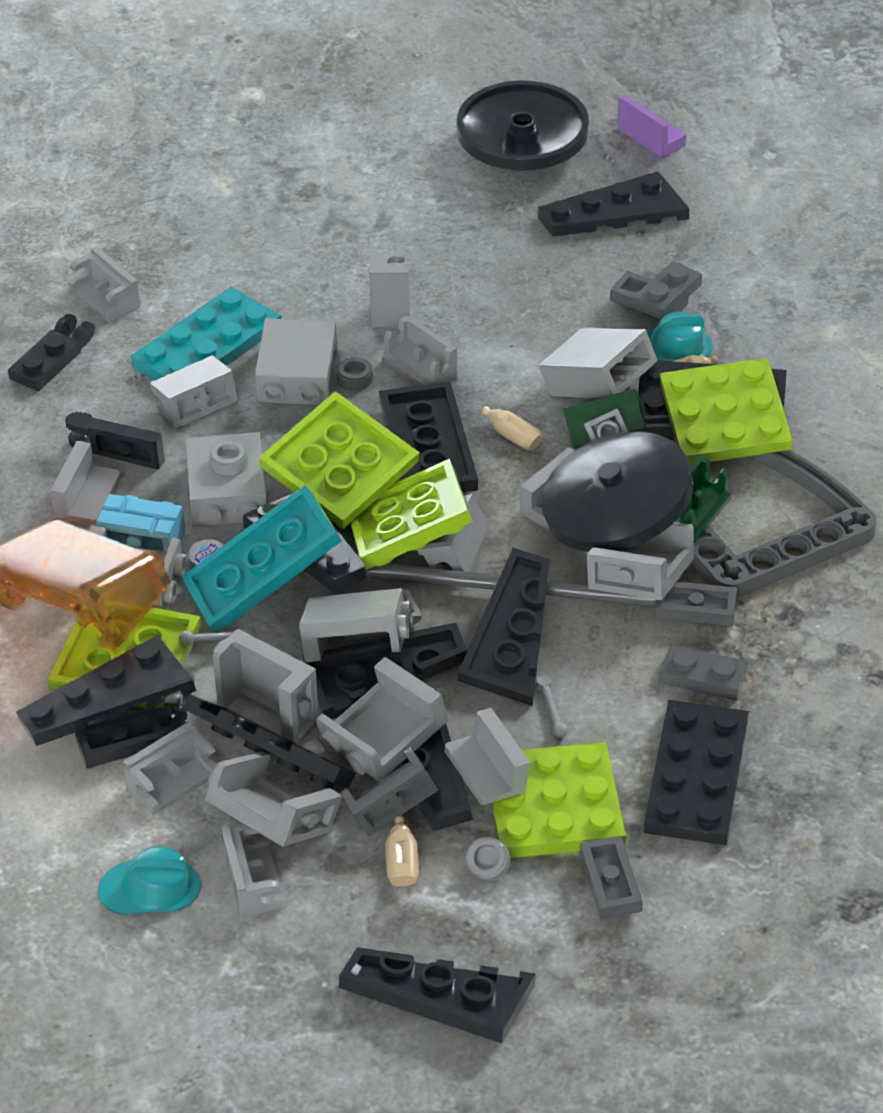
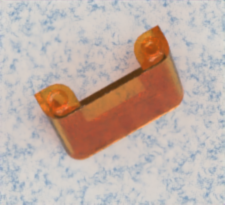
[0,519,172,650]

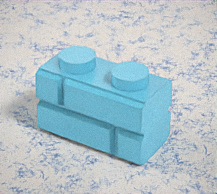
[96,494,185,552]

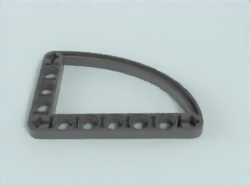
[635,415,876,598]

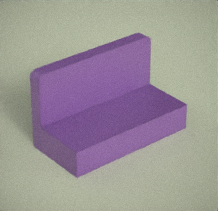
[617,95,686,158]

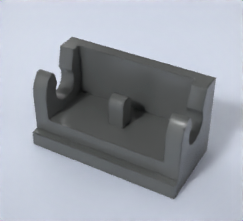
[340,747,438,836]

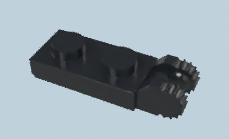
[8,313,95,391]
[65,411,165,469]
[75,703,188,769]

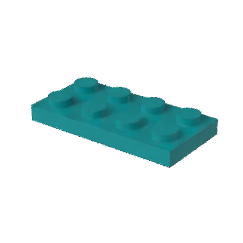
[131,286,281,380]
[182,485,342,633]

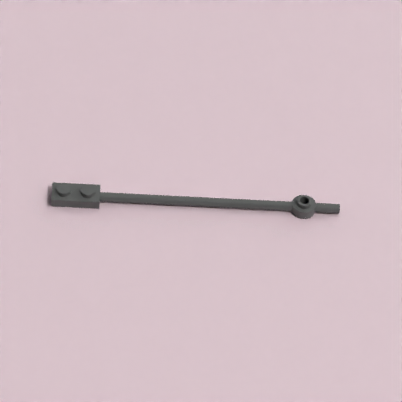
[314,564,737,626]

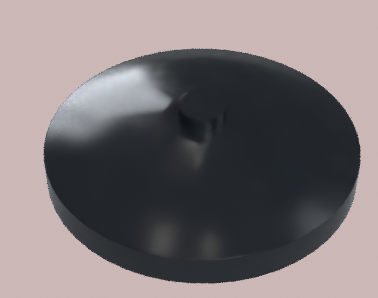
[456,80,589,171]
[541,432,694,552]

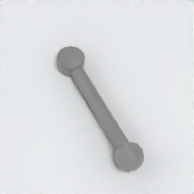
[179,627,257,646]
[536,675,568,738]

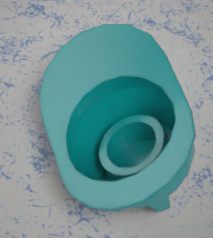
[647,311,713,361]
[98,846,201,914]

